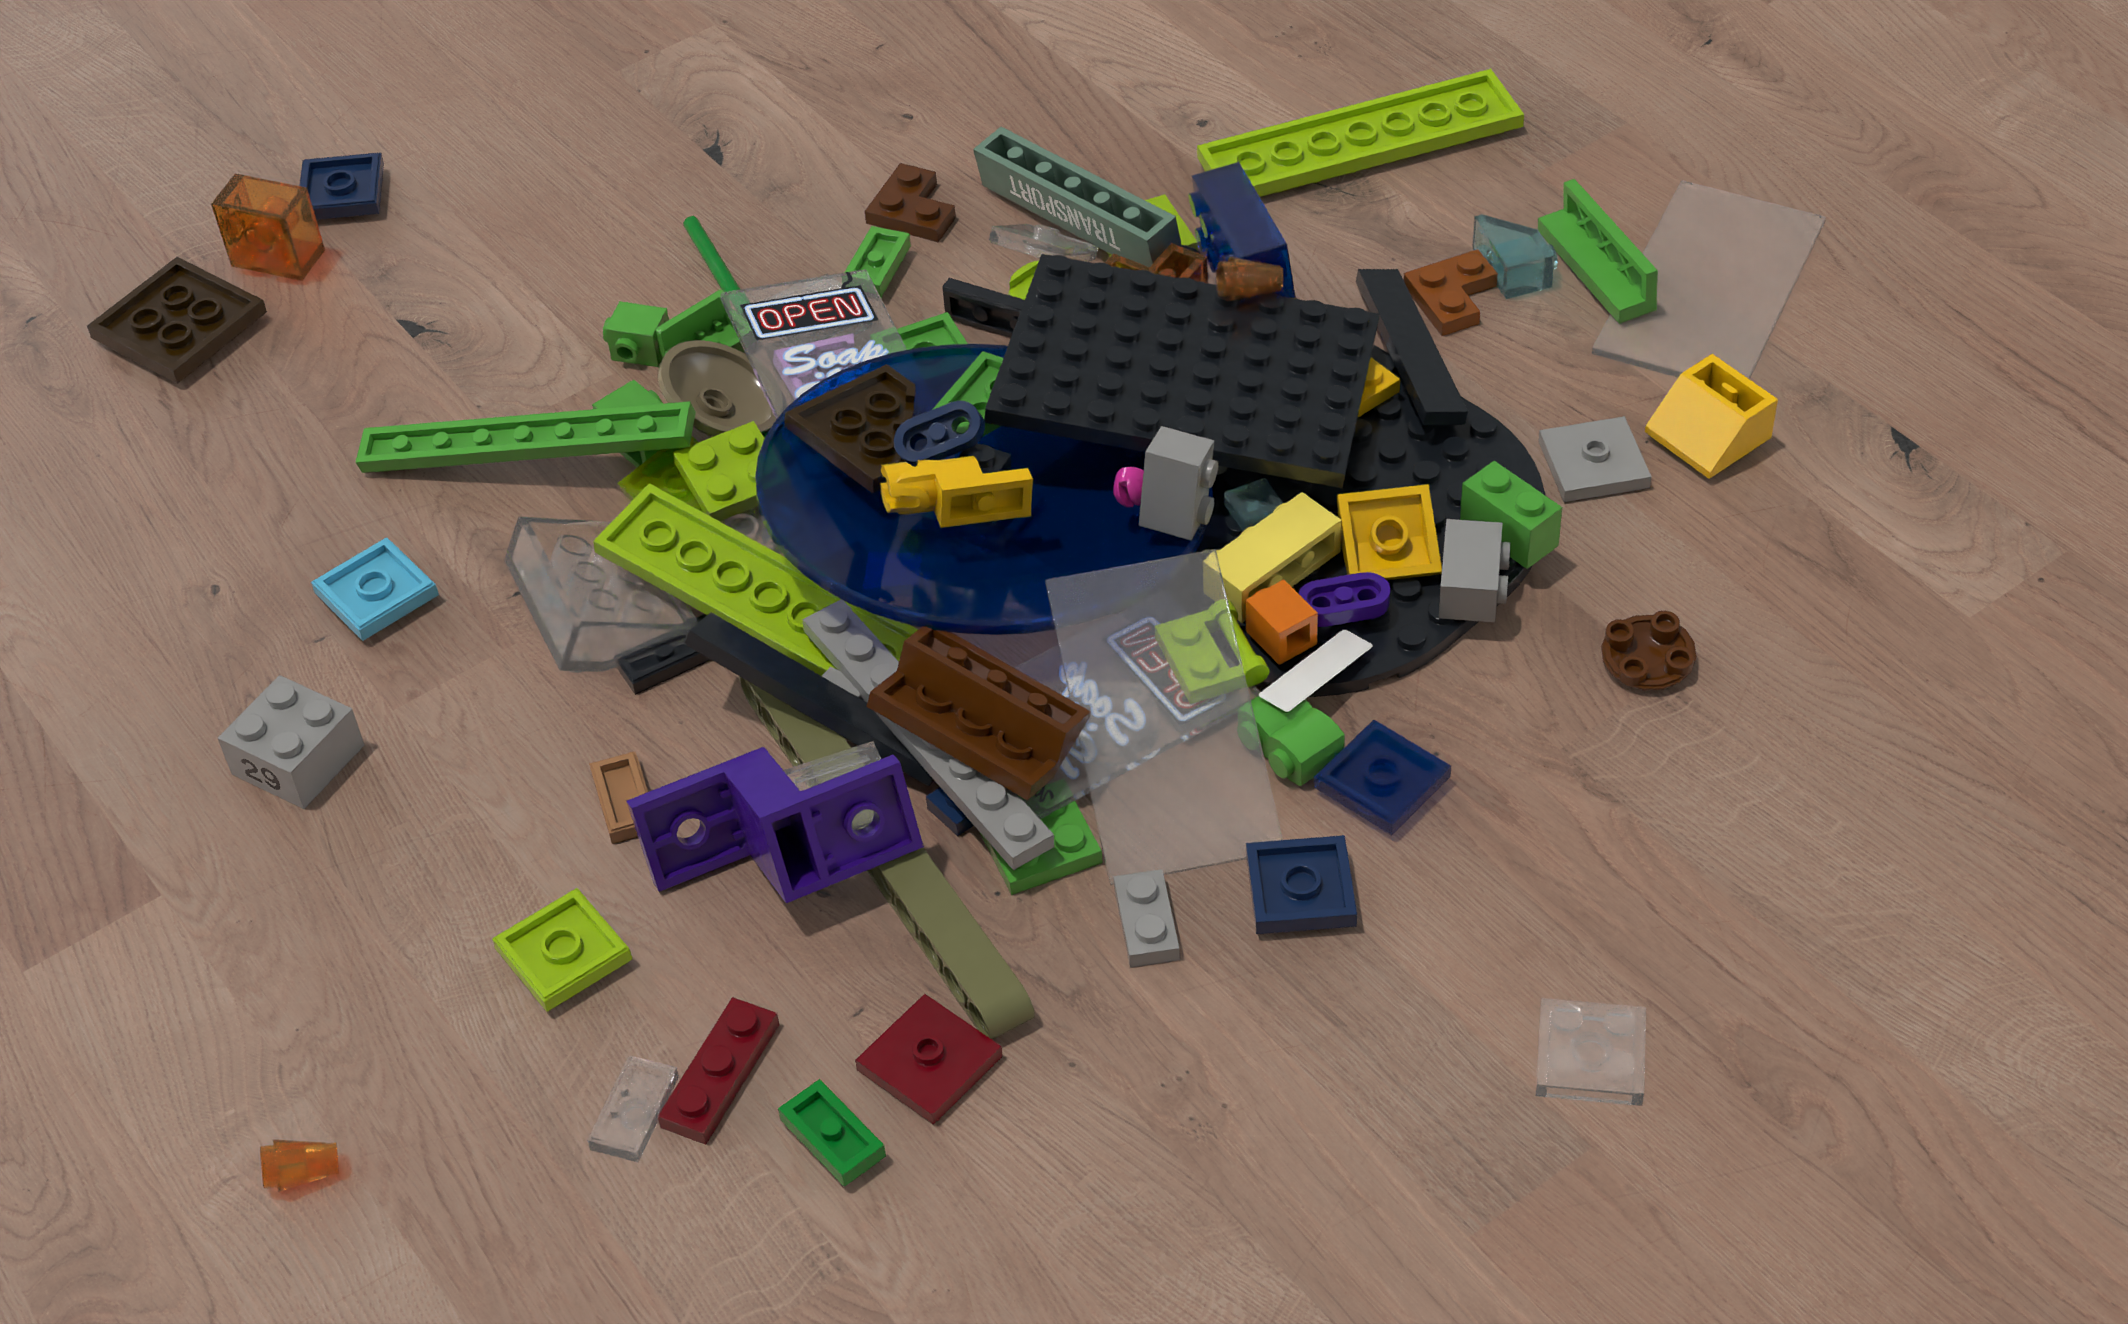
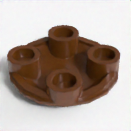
[1601,610,1697,690]

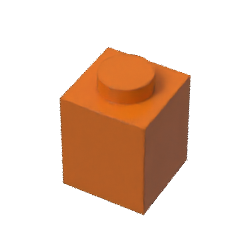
[1246,579,1318,665]

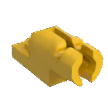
[881,456,1033,528]

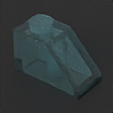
[1472,214,1558,299]

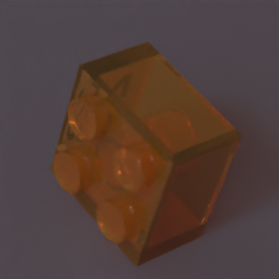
[211,174,325,281]

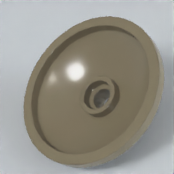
[658,340,783,437]

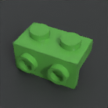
[656,289,759,359]

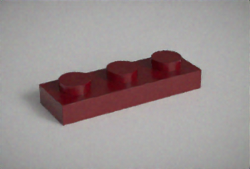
[657,997,780,1145]

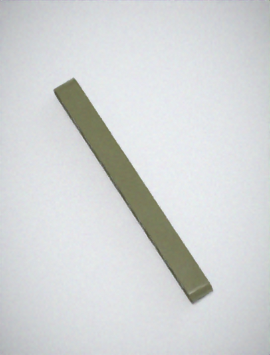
[739,676,1035,1039]

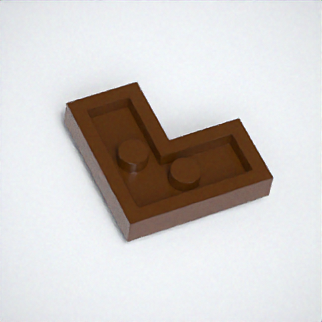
[864,163,956,243]

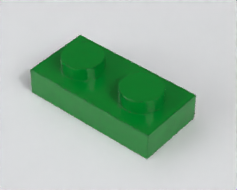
[778,1079,886,1187]

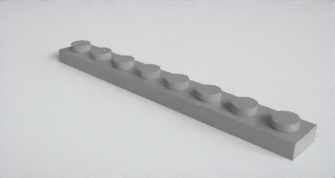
[802,599,1054,870]

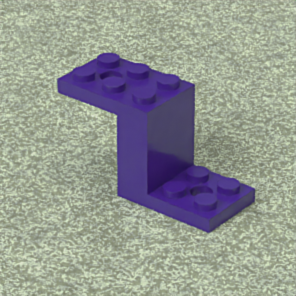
[626,747,924,903]

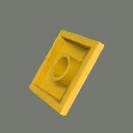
[1337,484,1442,580]

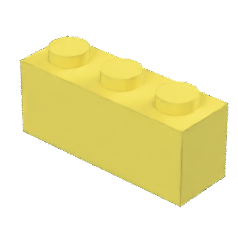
[1203,492,1341,623]

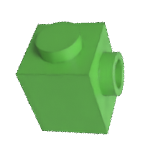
[603,301,669,367]

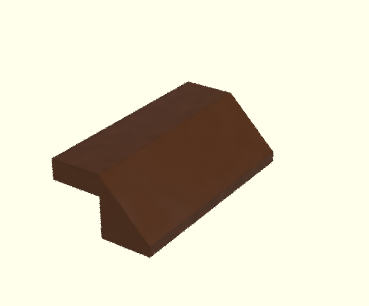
[866,620,1091,800]

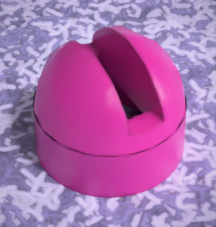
[1113,467,1144,507]

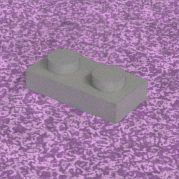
[1113,869,1180,968]

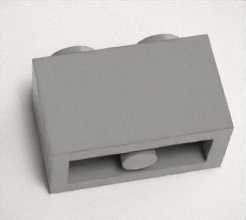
[1139,426,1218,540]
[1439,519,1510,622]

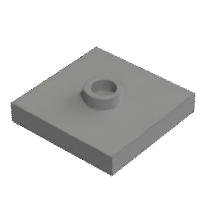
[1538,416,1652,502]

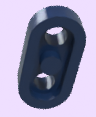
[894,401,985,466]

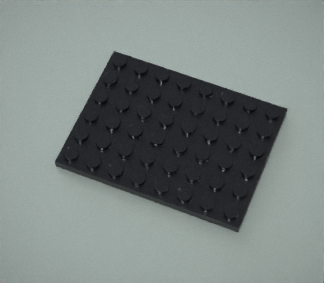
[984,254,1380,488]

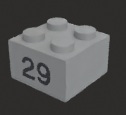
[218,675,364,809]

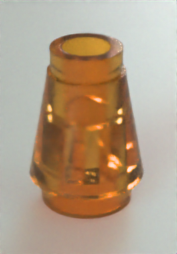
[1216,257,1283,301]
[260,1139,339,1192]

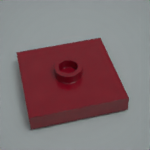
[855,994,1003,1125]

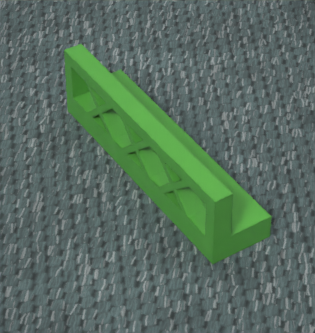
[1538,179,1658,324]

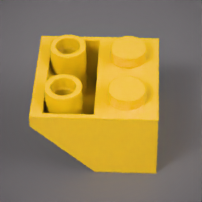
[1645,354,1778,479]

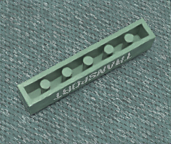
[973,127,1183,274]

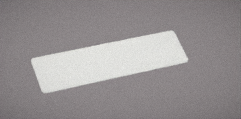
[1259,630,1373,712]

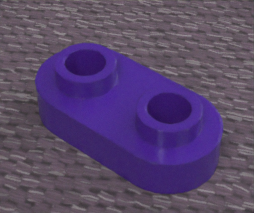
[1298,572,1390,627]

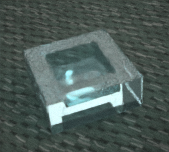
[1224,478,1283,531]

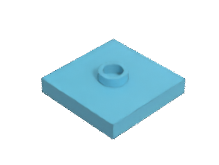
[311,537,439,641]

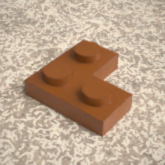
[1403,249,1498,336]

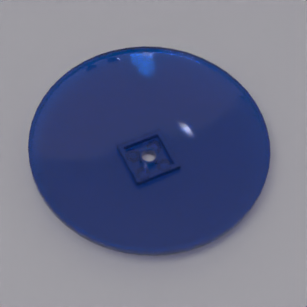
[755,344,1213,635]

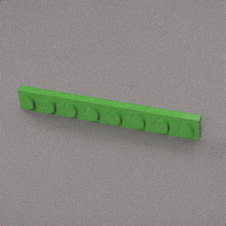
[355,401,696,473]

